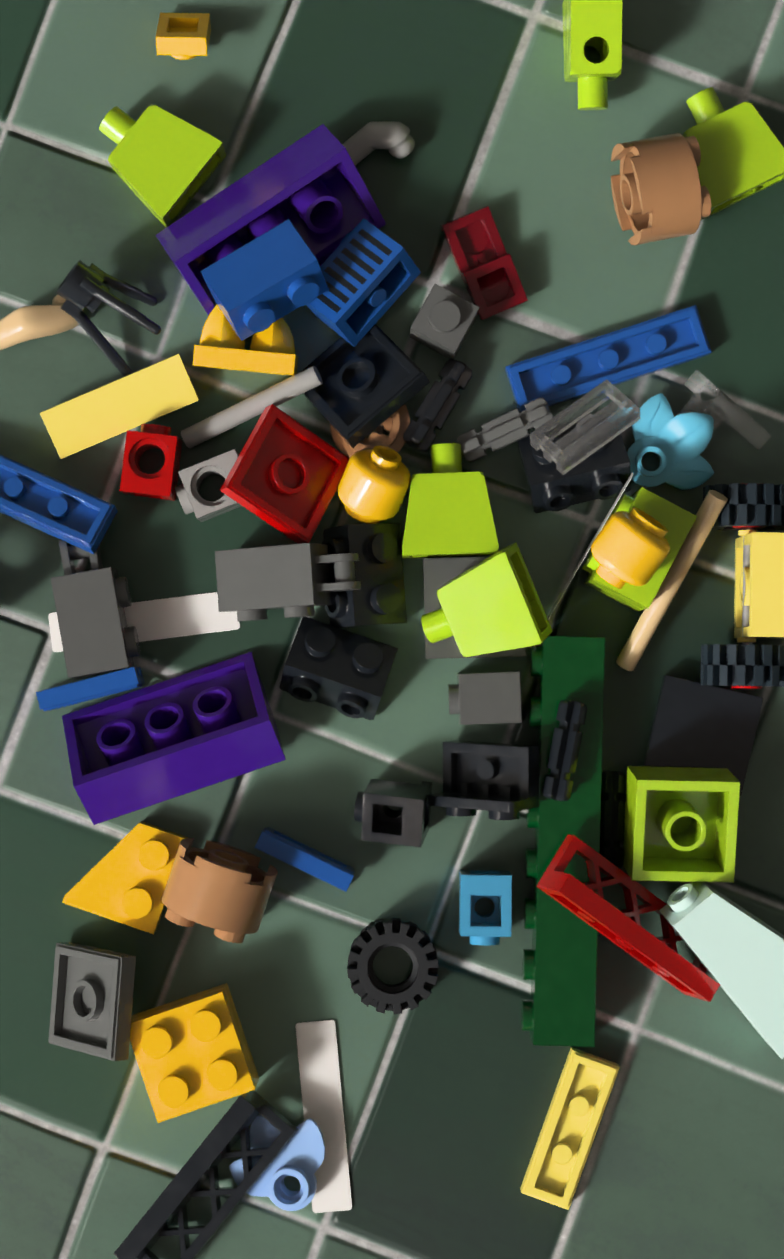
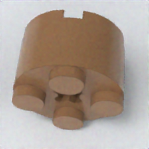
[611,132,711,245]
[161,838,278,943]

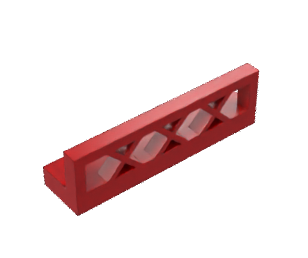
[536,834,720,1002]

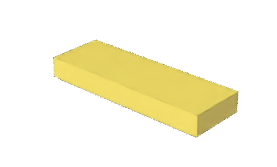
[40,353,199,459]
[520,1047,620,1210]

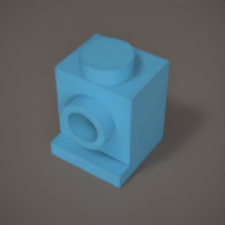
[459,870,512,946]

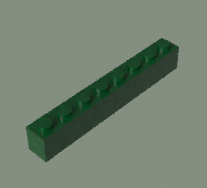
[521,636,605,1047]

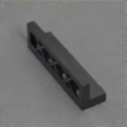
[114,1090,298,1259]

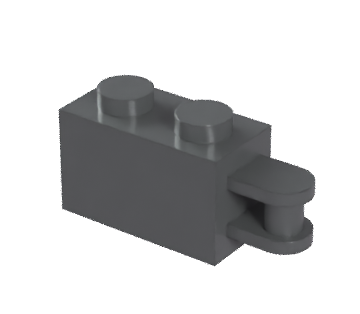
[51,539,140,678]
[215,543,361,622]

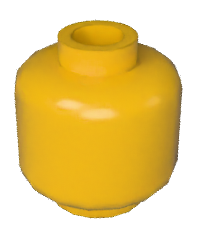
[338,445,411,524]
[591,507,670,589]

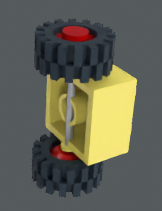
[700,483,784,689]

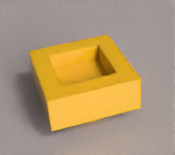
[156,12,211,60]

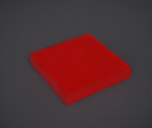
[220,404,350,544]

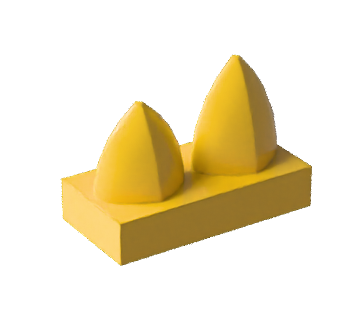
[193,305,298,376]

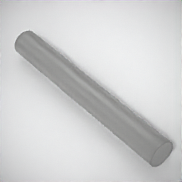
[181,366,323,449]

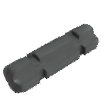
[457,397,554,462]

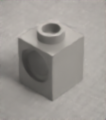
[175,449,242,522]

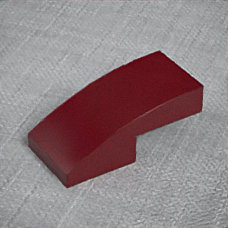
[440,206,528,320]

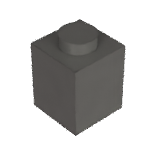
[410,284,480,359]
[448,672,522,725]

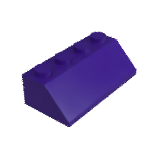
[155,124,386,316]
[62,652,286,825]

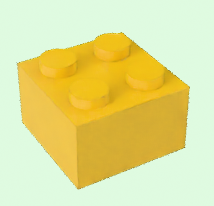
[130,983,259,1123]

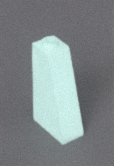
[659,882,784,1059]

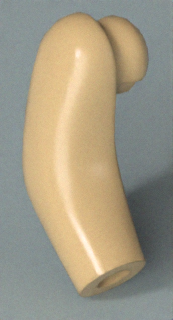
[0,294,84,350]

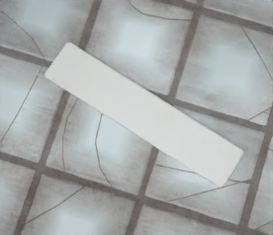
[547,472,634,620]
[48,592,240,652]
[295,1020,352,1213]

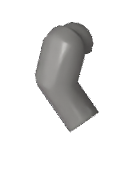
[342,121,415,166]

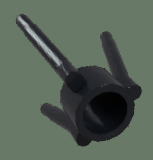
[56,260,161,376]

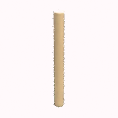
[616,490,728,671]

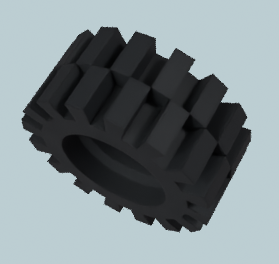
[347,918,439,1014]

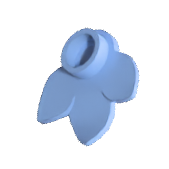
[229,1115,325,1211]

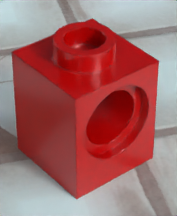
[119,424,183,501]

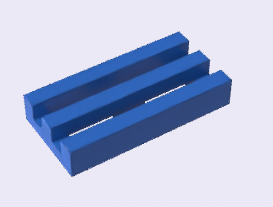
[36,666,145,711]
[254,827,355,892]

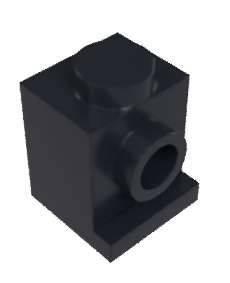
[354,779,432,847]

